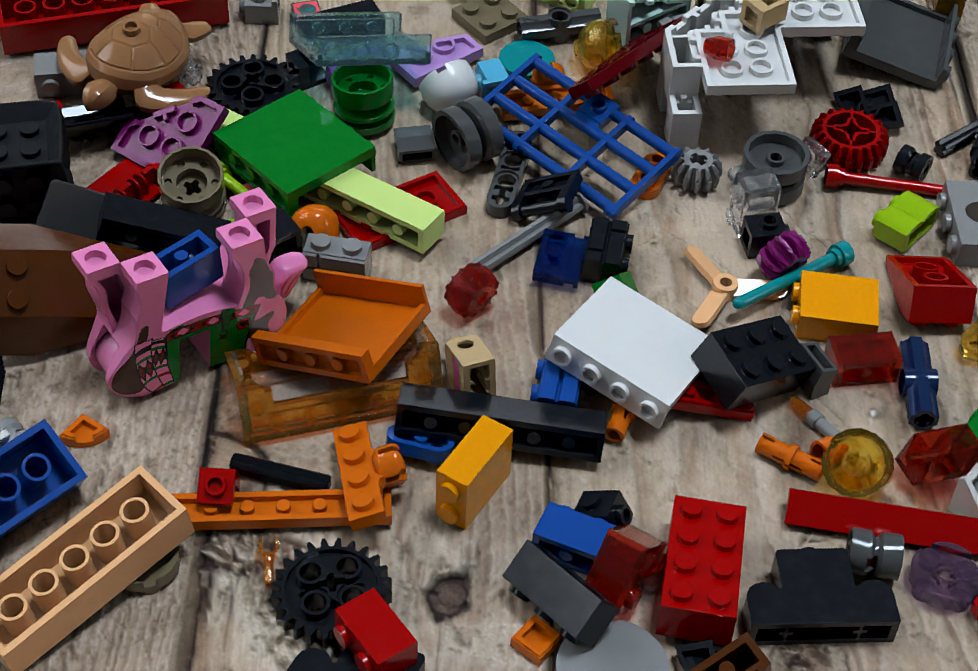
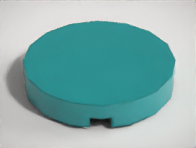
[499,40,555,83]

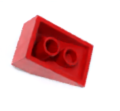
[886,255,977,328]

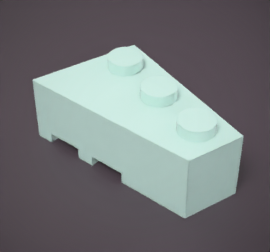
[605,0,691,46]

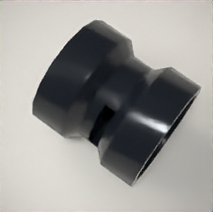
[892,144,934,182]

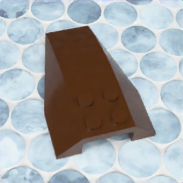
[0,223,156,356]

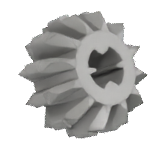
[671,145,723,195]

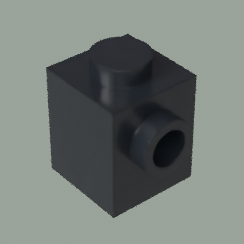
[739,212,790,259]

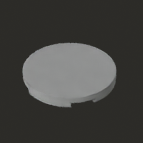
[555,619,670,671]

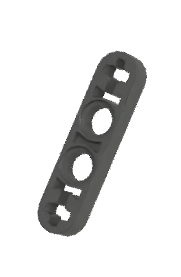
[486,131,532,219]

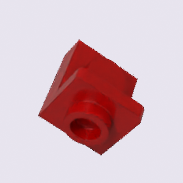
[197,467,241,506]

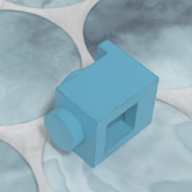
[475,58,509,104]

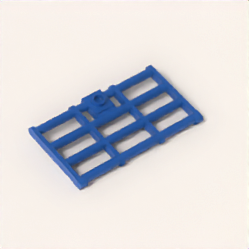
[483,53,683,220]

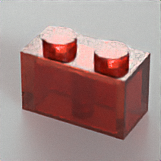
[824,331,903,387]
[895,423,978,486]

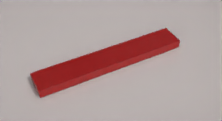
[784,488,978,555]

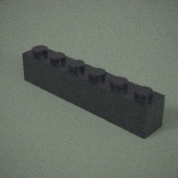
[394,382,607,463]

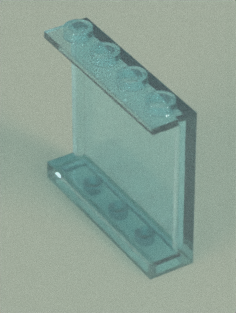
[289,11,432,67]

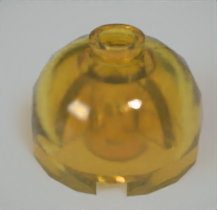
[574,18,622,71]
[821,428,895,499]

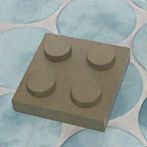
[452,0,527,45]

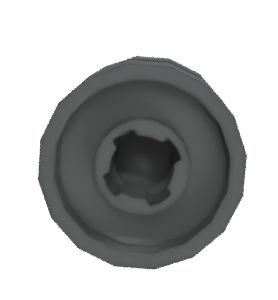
[846,527,904,581]

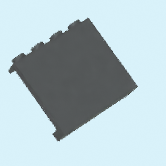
[842,0,960,91]

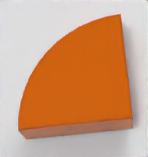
[59,414,110,448]

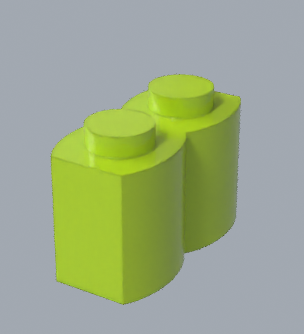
[871,190,940,253]

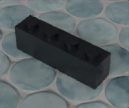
[96,192,231,254]

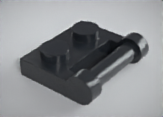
[511,169,583,222]

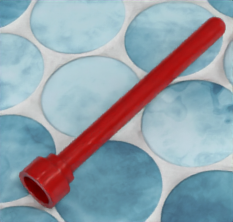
[824,163,944,196]

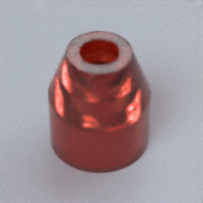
[703,36,735,62]

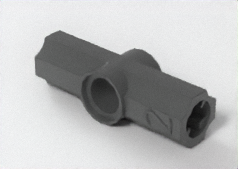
[516,6,603,44]

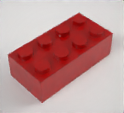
[655,495,747,646]

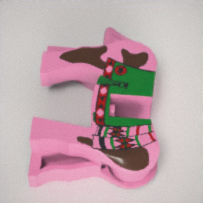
[71,187,308,397]

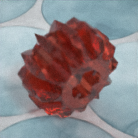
[444,262,499,318]

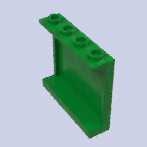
[213,89,376,217]

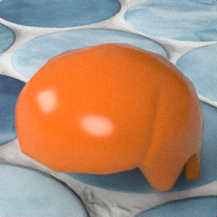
[292,204,339,237]

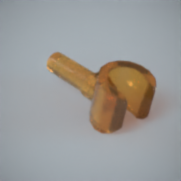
[256,536,280,586]

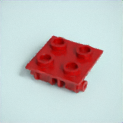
[86,158,160,202]

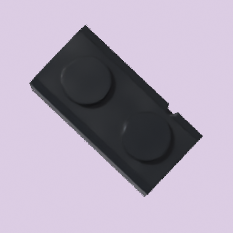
[581,216,634,283]

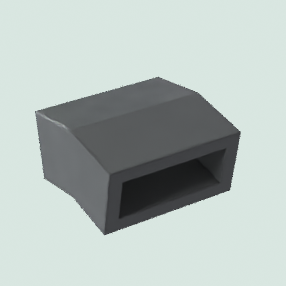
[394,125,436,164]
[800,342,839,400]

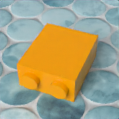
[790,270,879,348]
[435,415,513,530]

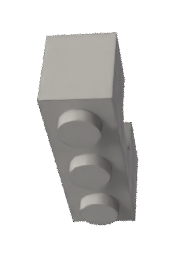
[936,180,978,267]

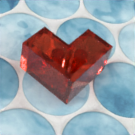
[585,524,668,616]

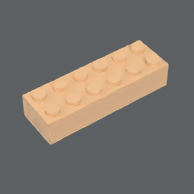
[0,465,195,671]

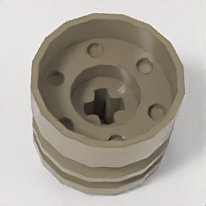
[157,146,227,218]

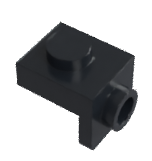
[574,490,633,539]

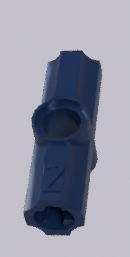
[898,336,940,430]

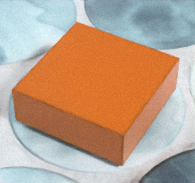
[510,614,563,667]

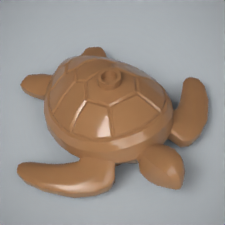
[56,3,212,114]

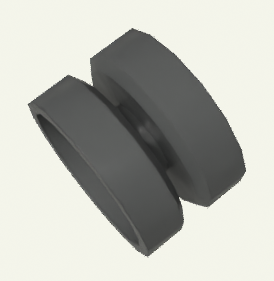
[432,95,504,172]
[738,130,810,206]

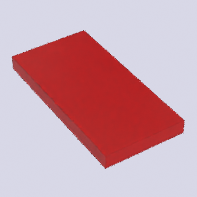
[333,171,467,251]

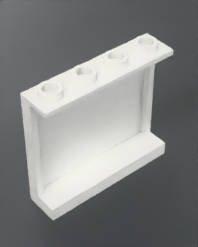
[545,276,708,429]

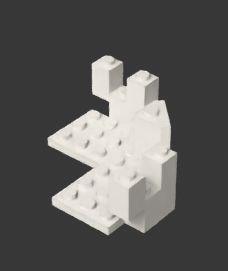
[656,0,866,150]

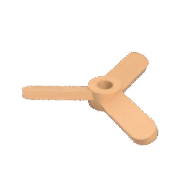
[684,245,788,328]

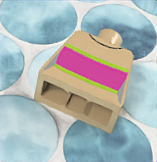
[445,334,496,396]

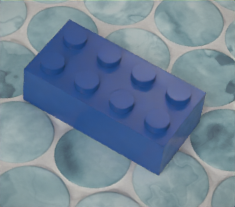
[0,419,88,541]

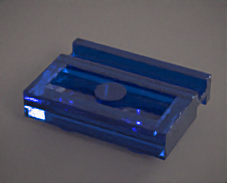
[532,229,589,289]

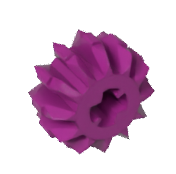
[756,230,811,280]

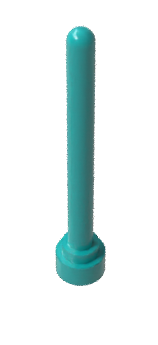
[733,241,855,310]

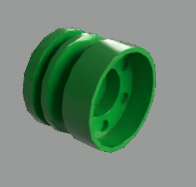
[331,59,395,136]

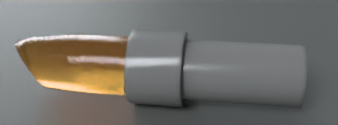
[791,395,842,437]

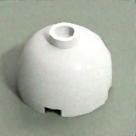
[419,59,478,112]

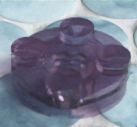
[908,542,978,613]

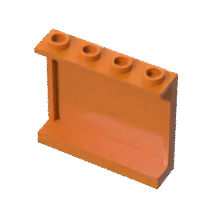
[250,268,431,384]

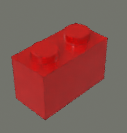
[333,587,418,671]

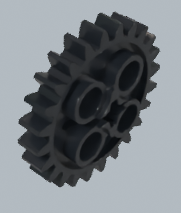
[205,54,300,117]
[271,538,392,649]

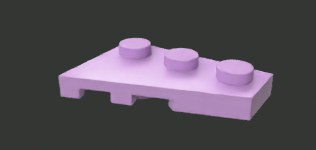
[382,34,483,88]

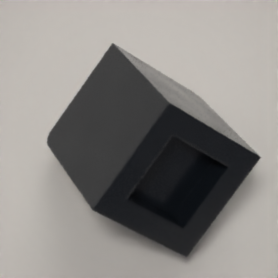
[285,43,327,91]

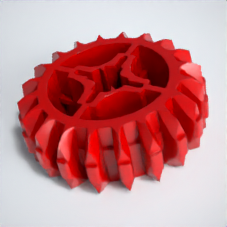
[808,107,889,173]

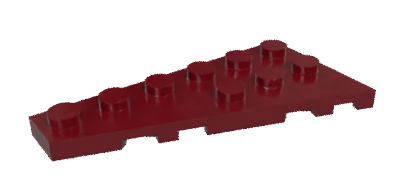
[567,17,682,100]

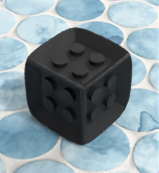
[0,100,74,225]

